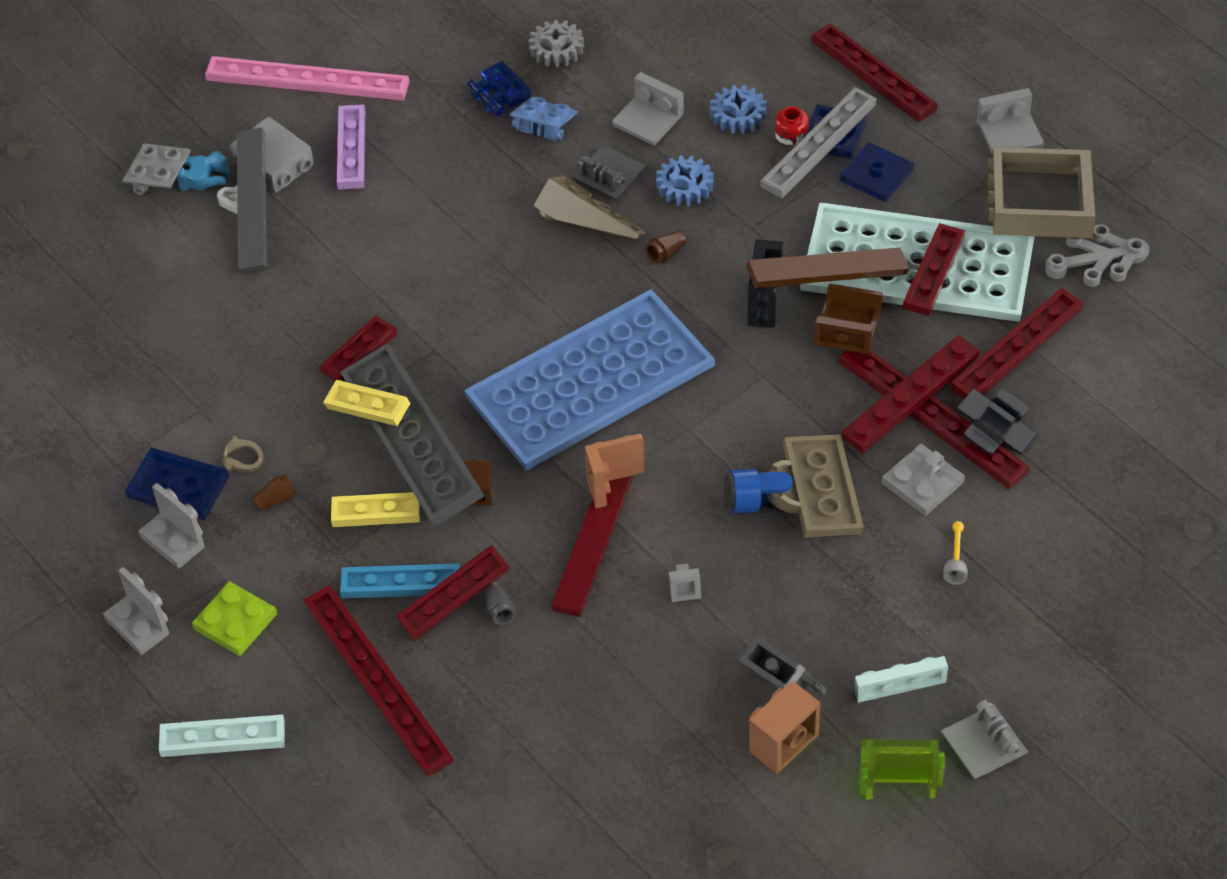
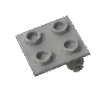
[123,143,191,195]
[941,700,1028,780]

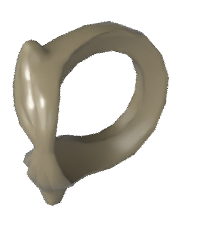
[221,435,264,473]

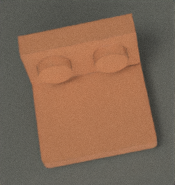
[585,434,645,508]

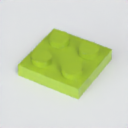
[192,581,277,656]

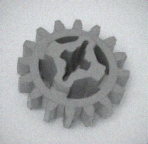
[529,20,584,67]

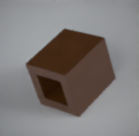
[463,460,493,506]

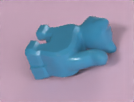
[177,151,230,191]

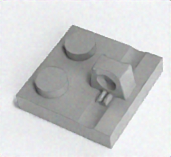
[882,444,965,517]

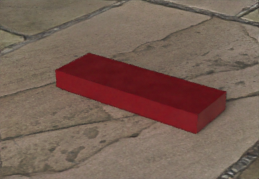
[319,315,397,382]

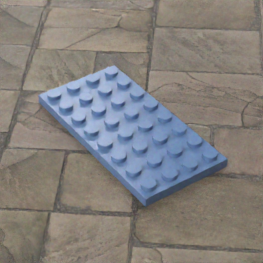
[465,289,715,471]

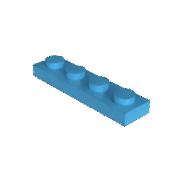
[340,563,461,599]

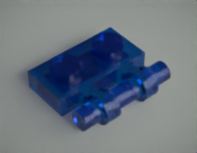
[467,61,532,116]

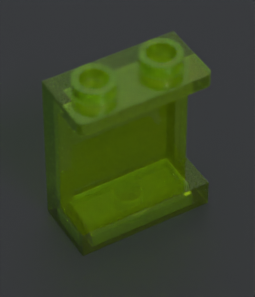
[859,739,945,799]

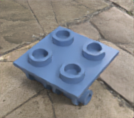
[510,97,578,141]

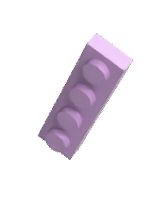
[337,104,365,190]

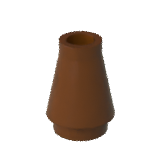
[645,230,686,263]
[252,474,297,511]

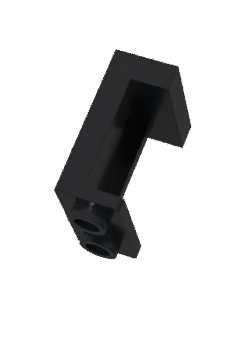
[748,239,783,328]

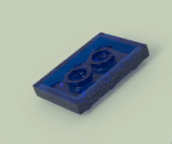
[125,447,230,520]

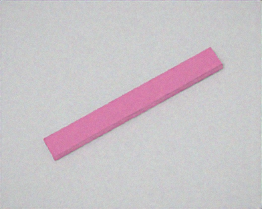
[205,56,409,101]

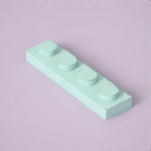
[159,715,285,757]

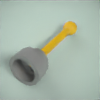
[943,521,968,585]

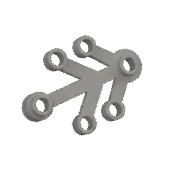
[1045,224,1150,287]

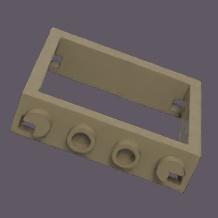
[987,147,1095,238]

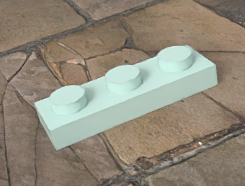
[854,656,948,703]

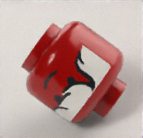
[774,106,809,146]

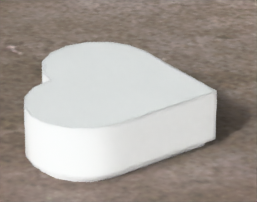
[217,186,238,215]

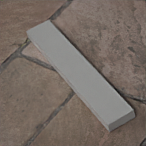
[760,87,877,199]

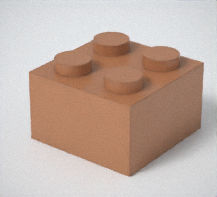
[749,681,820,774]

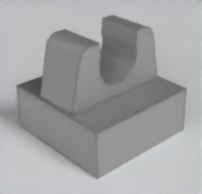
[669,563,701,602]

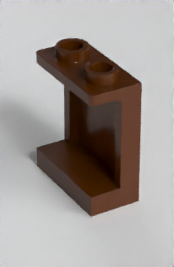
[814,283,883,354]

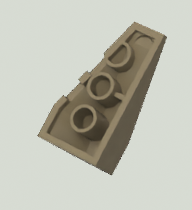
[534,176,646,239]

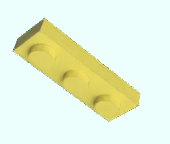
[323,380,410,426]
[331,492,420,527]

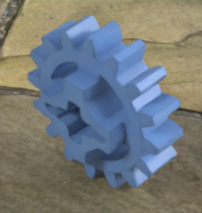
[710,85,766,134]
[656,155,714,206]

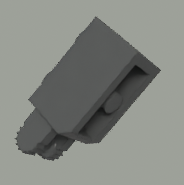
[739,636,828,695]

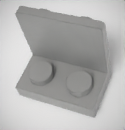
[612,72,684,145]
[976,88,1044,155]
[138,483,205,569]
[103,567,169,655]

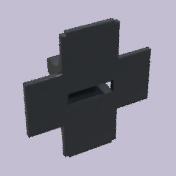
[957,388,1037,455]

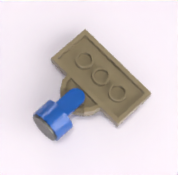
[724,434,864,538]

